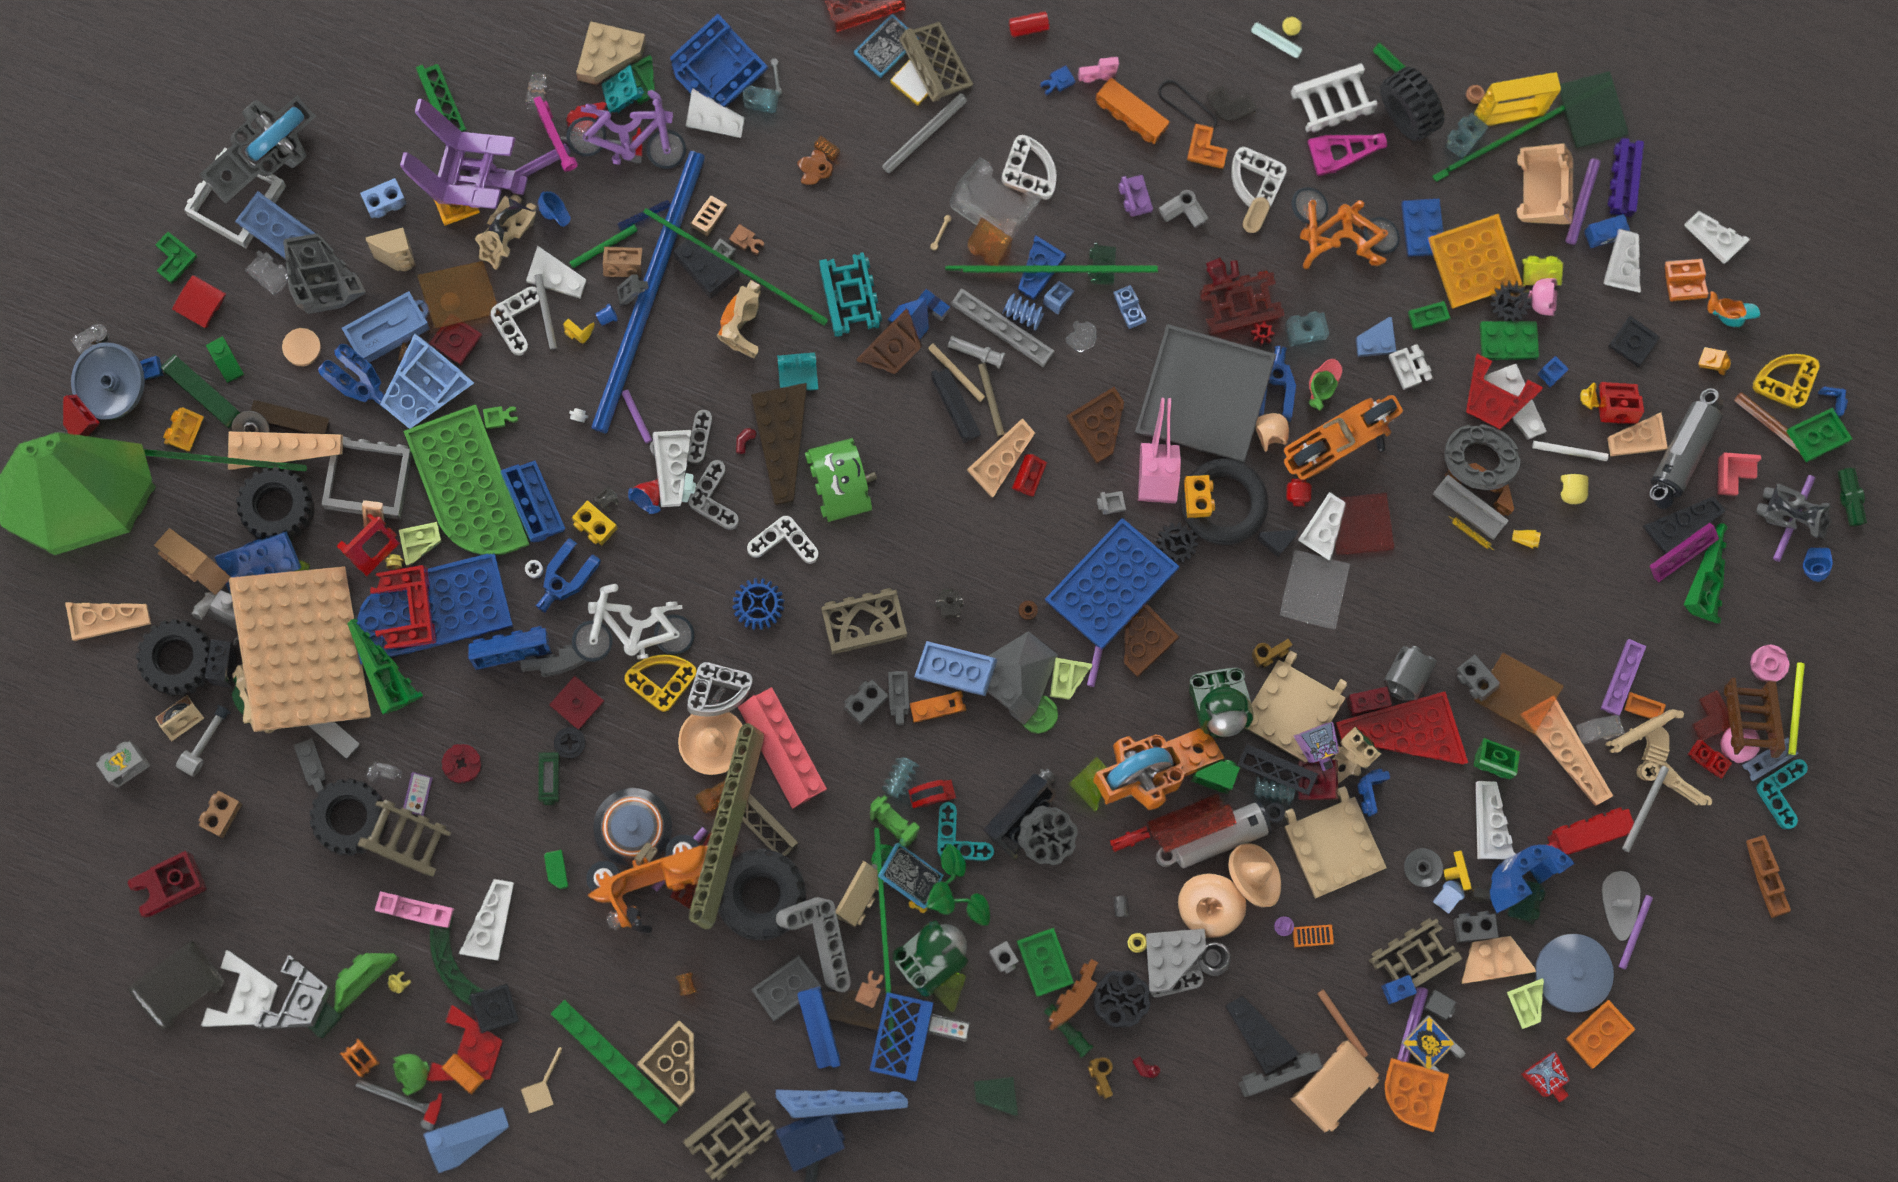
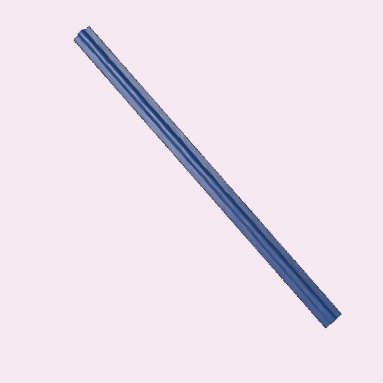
[592,151,705,433]

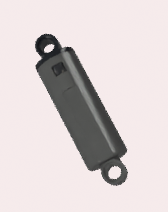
[1650,388,1724,509]

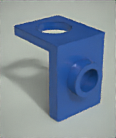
[1818,387,1848,418]
[1381,975,1417,1004]

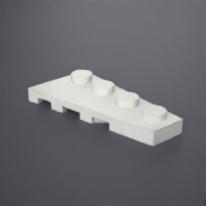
[1484,364,1546,439]
[653,430,691,507]
[459,879,514,961]

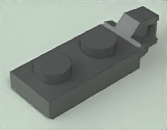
[888,671,909,726]
[294,738,326,793]

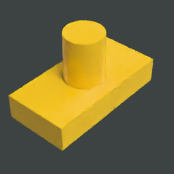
[1443,851,1472,891]

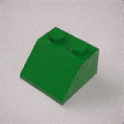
[1474,738,1520,780]
[1191,760,1239,794]

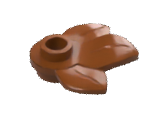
[797,150,833,185]

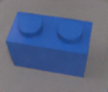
[1584,214,1630,249]

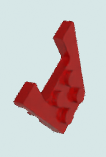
[1466,354,1543,430]
[427,1005,503,1081]

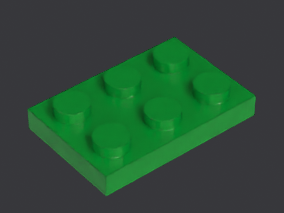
[1480,321,1539,360]
[1786,408,1852,463]
[1016,928,1074,997]

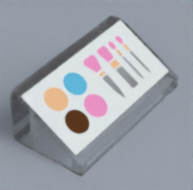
[927,1014,970,1042]

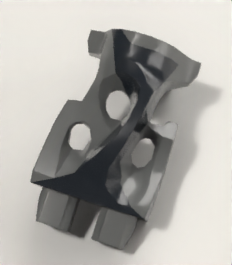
[1756,484,1832,539]

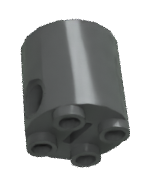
[1383,646,1437,700]

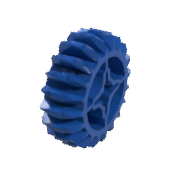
[732,578,784,630]

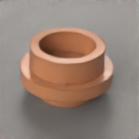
[1466,85,1485,104]

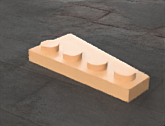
[967,419,1035,498]

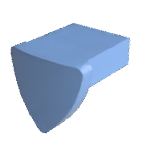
[1433,881,1464,913]

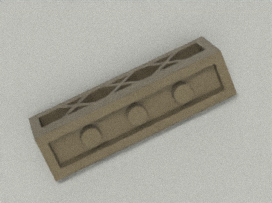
[742,793,798,856]

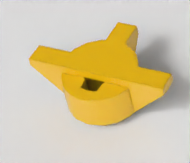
[1580,383,1599,410]

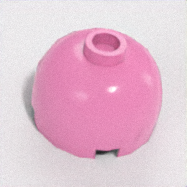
[1528,278,1557,316]
[1720,728,1760,763]

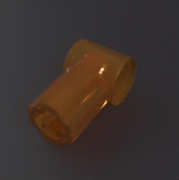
[695,780,726,813]

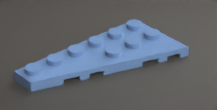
[776,1090,908,1118]

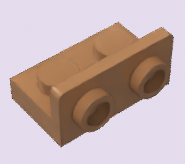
[603,247,642,278]

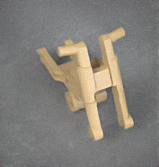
[1606,709,1712,805]

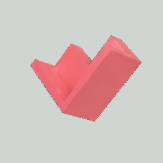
[1718,453,1761,496]

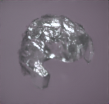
[1066,321,1097,352]

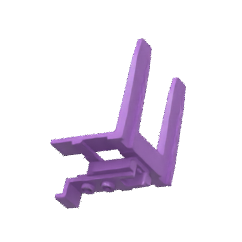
[400,99,528,209]

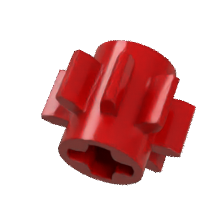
[1250,321,1275,346]

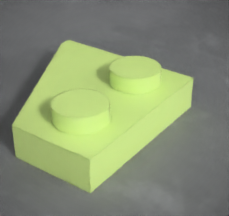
[1050,658,1092,700]
[1507,978,1544,1029]

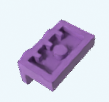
[1119,175,1153,217]

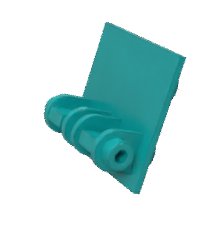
[602,65,644,113]
[777,353,818,390]

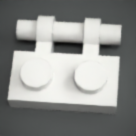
[1388,344,1433,390]

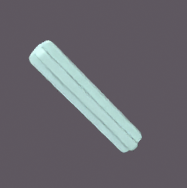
[1251,22,1302,58]

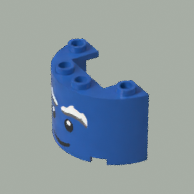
[1490,845,1574,913]

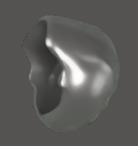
[1198,942,1231,976]

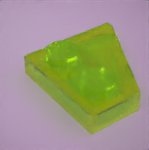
[1069,757,1107,811]
[934,973,966,1013]

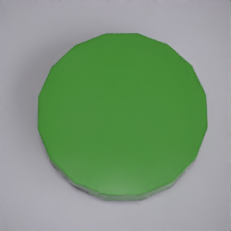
[1022,695,1058,734]

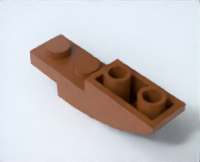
[1048,959,1098,1030]

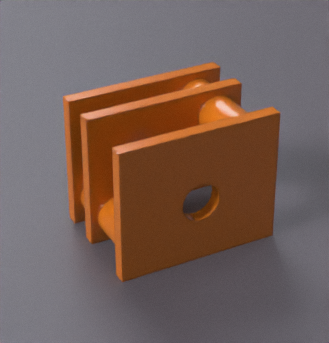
[340,1039,380,1078]

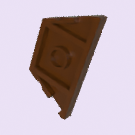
[856,308,922,374]

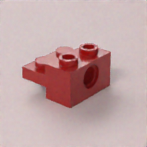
[1599,382,1644,424]

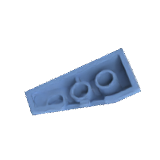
[424,1108,509,1173]

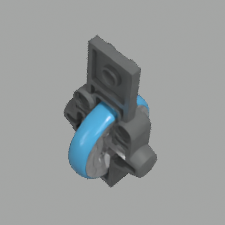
[199,95,316,203]

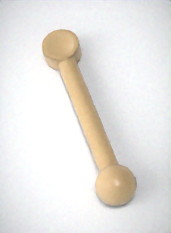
[931,215,951,251]

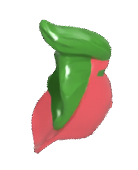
[1309,359,1342,410]

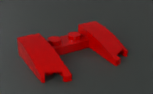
[370,565,436,649]

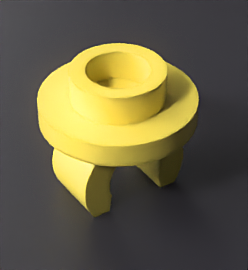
[388,972,410,993]

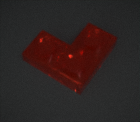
[1692,690,1730,741]

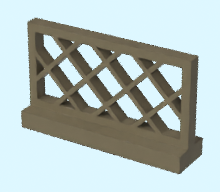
[899,22,973,102]

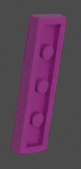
[1649,523,1719,582]

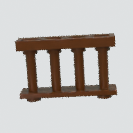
[1724,678,1786,758]

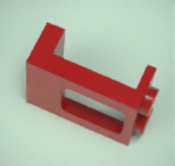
[337,513,400,576]

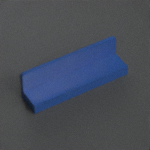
[797,986,841,1068]

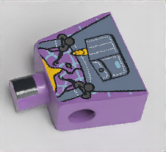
[1294,722,1339,771]

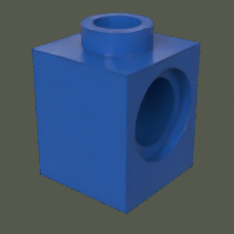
[1538,356,1569,387]

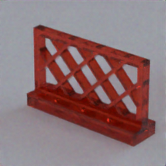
[824,0,906,32]

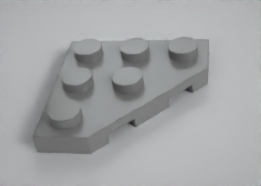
[1146,929,1207,993]

